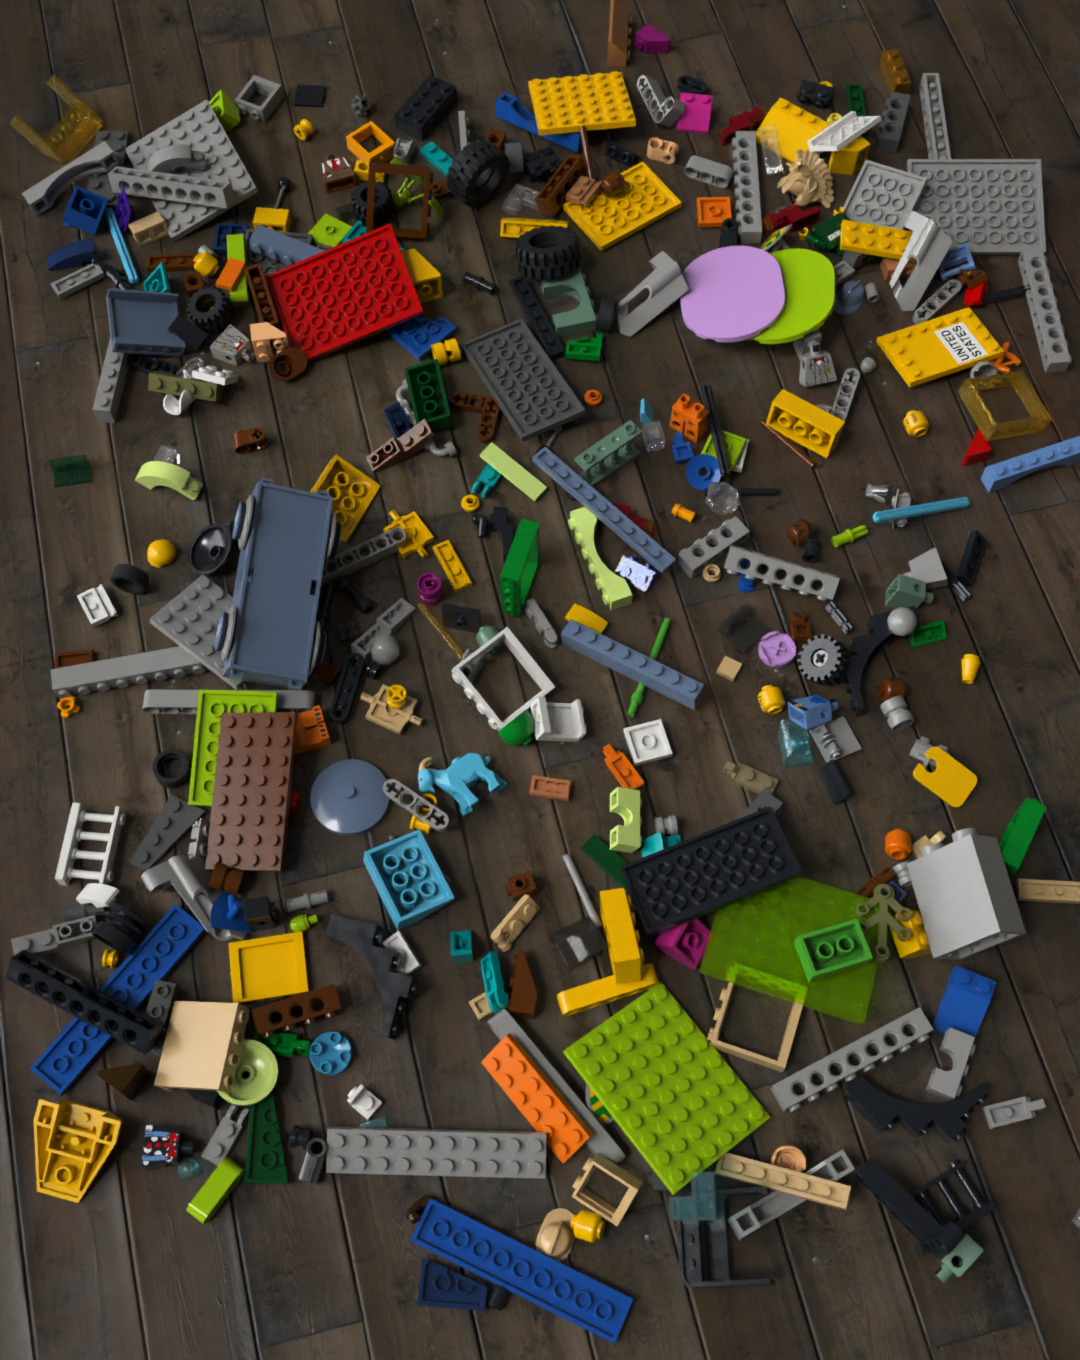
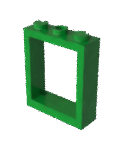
[999,797,1046,879]

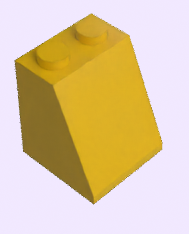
[402,249,443,303]

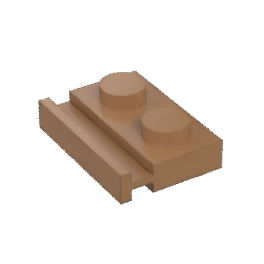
[565,176,601,207]

